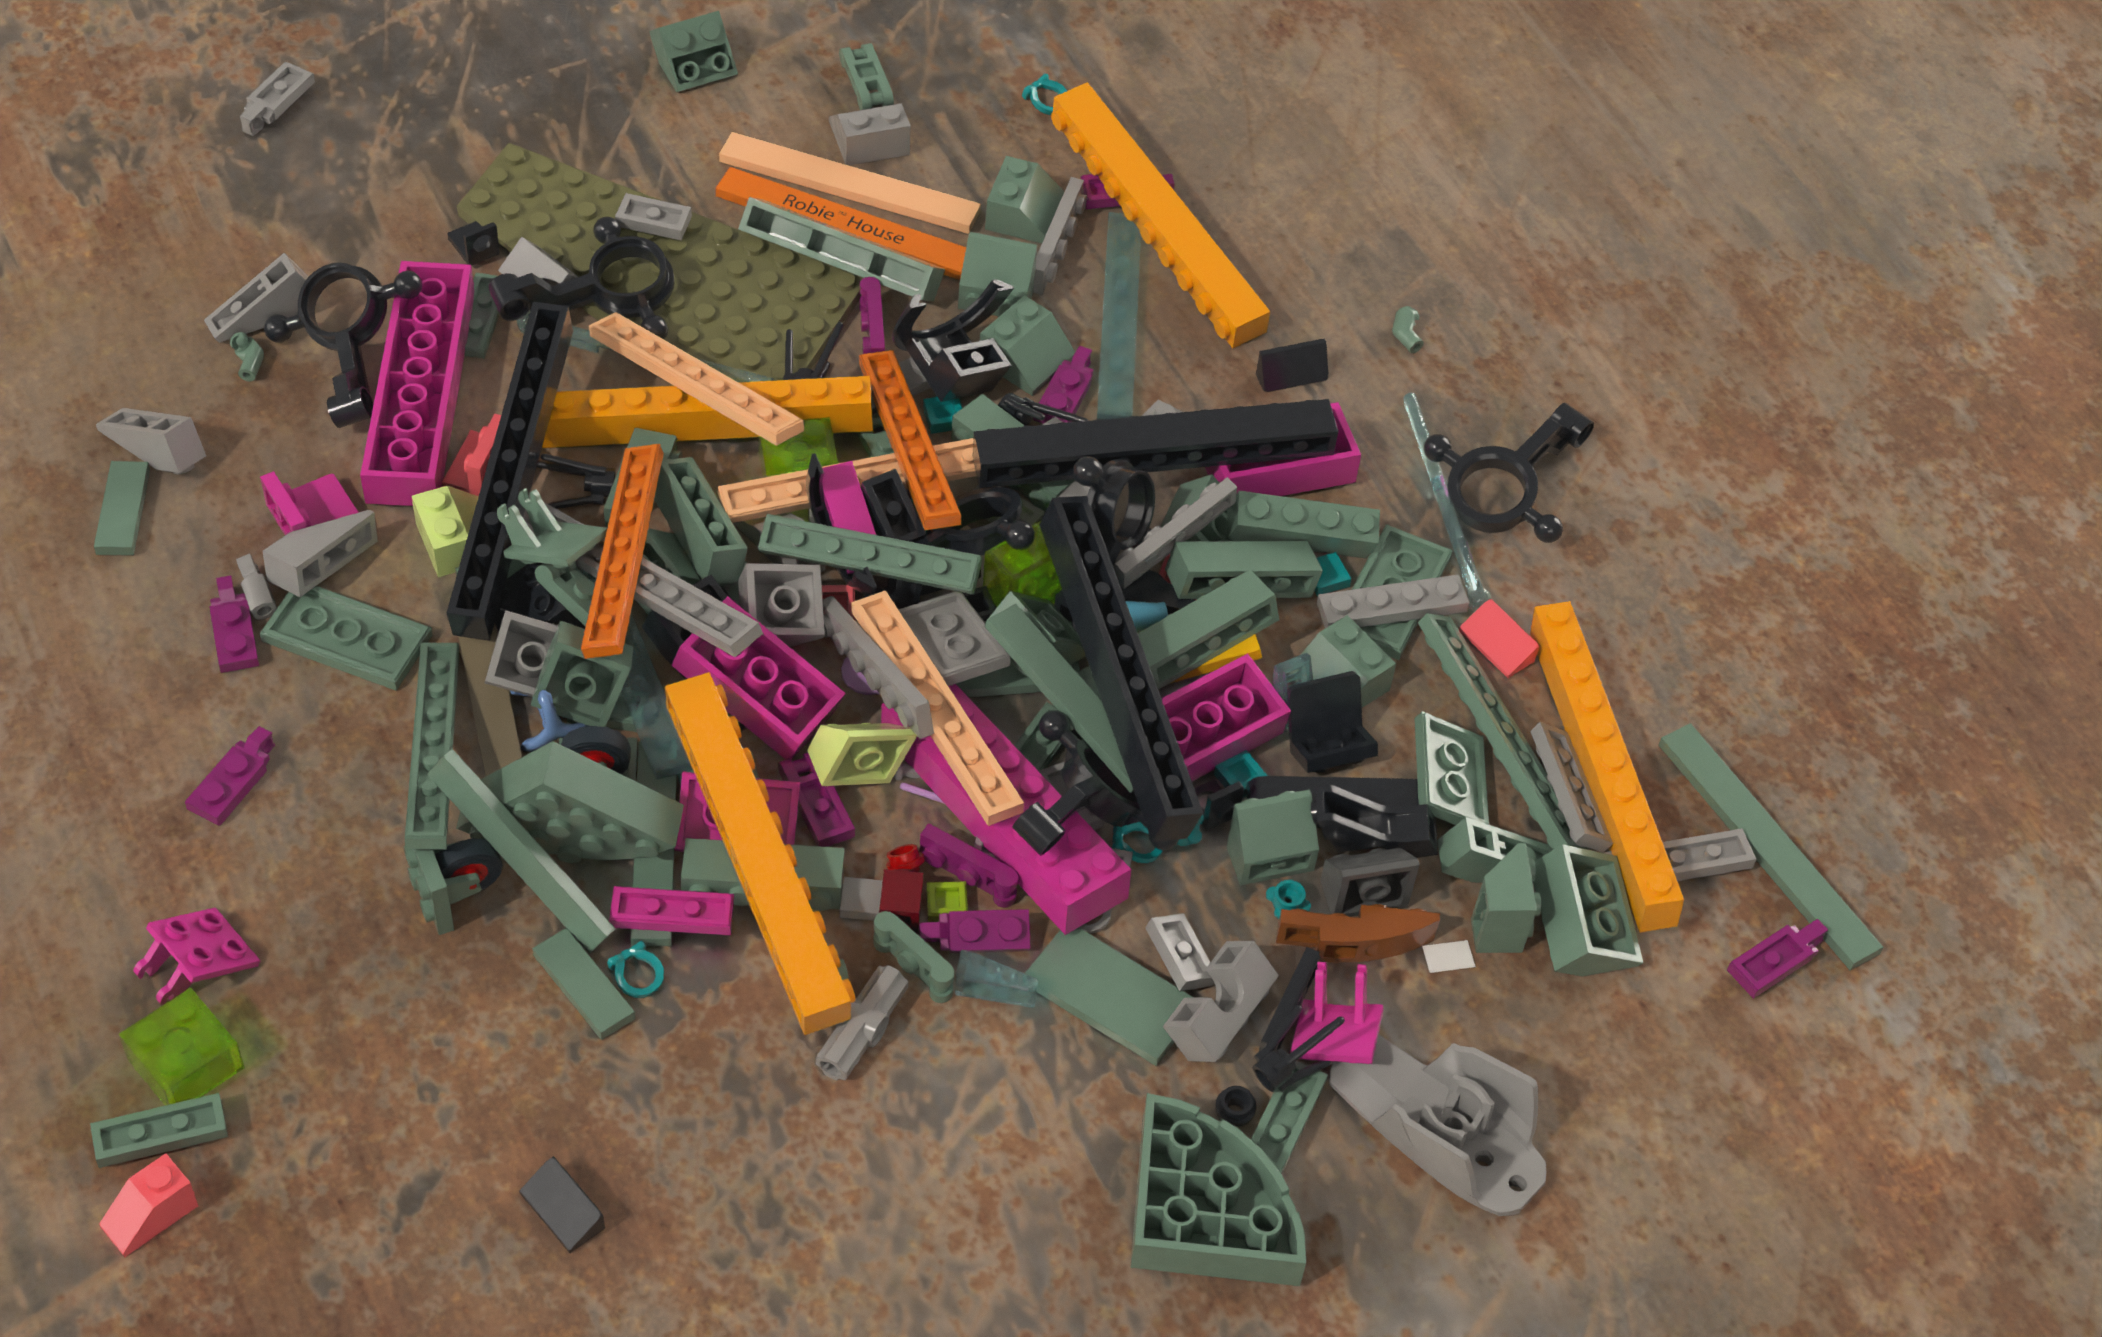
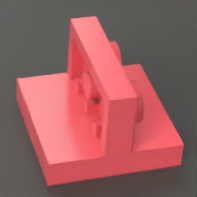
[442,414,501,496]

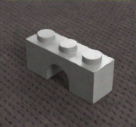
[1163,940,1279,1062]

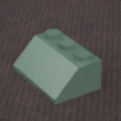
[1533,844,1644,977]

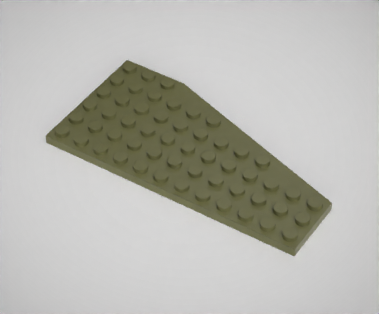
[457,143,863,382]

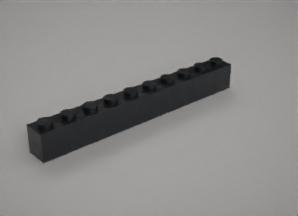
[446,302,573,641]
[972,399,1339,488]
[1039,496,1203,842]

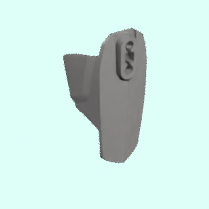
[1329,1034,1546,1216]

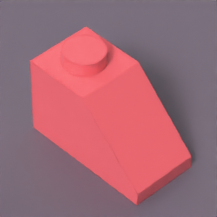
[99,1153,198,1258]

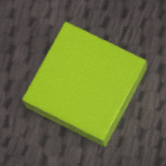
[926,881,968,922]

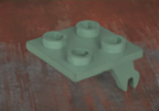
[497,488,607,568]

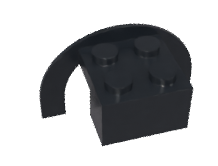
[892,279,1014,402]
[806,453,926,596]

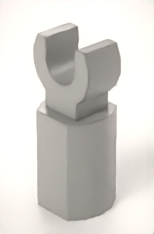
[236,554,277,620]

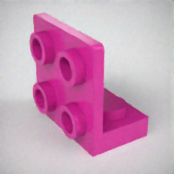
[260,471,359,535]

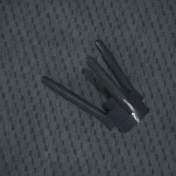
[783,322,843,380]
[998,393,1088,426]
[537,453,616,509]
[1252,1005,1345,1092]

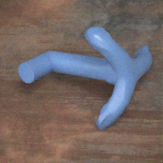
[510,690,588,752]

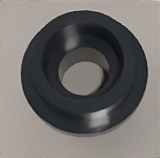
[1215,1086,1257,1126]

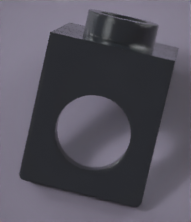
[447,221,500,266]
[1194,780,1244,831]

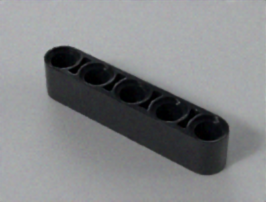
[1246,776,1436,828]

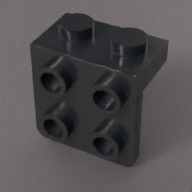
[495,562,586,631]
[1287,671,1378,773]

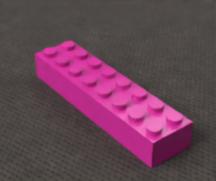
[360,261,475,506]
[881,684,1131,935]

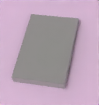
[899,591,1010,686]

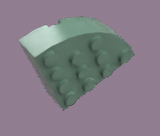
[456,741,684,863]
[1130,1093,1306,1286]

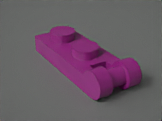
[859,276,885,354]
[778,752,855,847]
[919,823,1018,908]

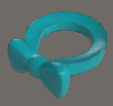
[1022,73,1067,115]
[1112,822,1163,863]
[607,941,664,998]

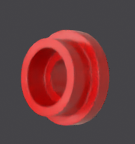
[886,844,925,872]

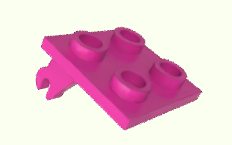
[133,907,261,1006]
[1290,962,1384,1064]

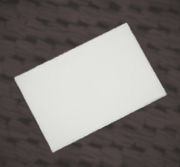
[1422,940,1476,973]

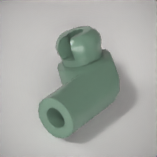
[1392,306,1424,354]
[230,332,264,382]

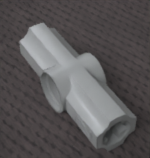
[816,965,909,1081]

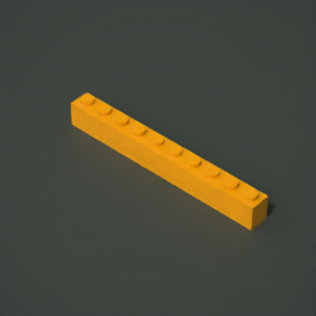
[1051,82,1270,349]
[542,376,873,448]
[1530,601,1684,933]
[665,672,856,1035]

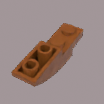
[1276,904,1440,963]

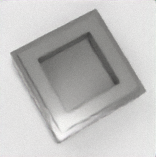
[840,877,883,921]

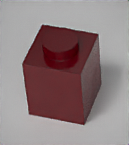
[879,869,924,934]

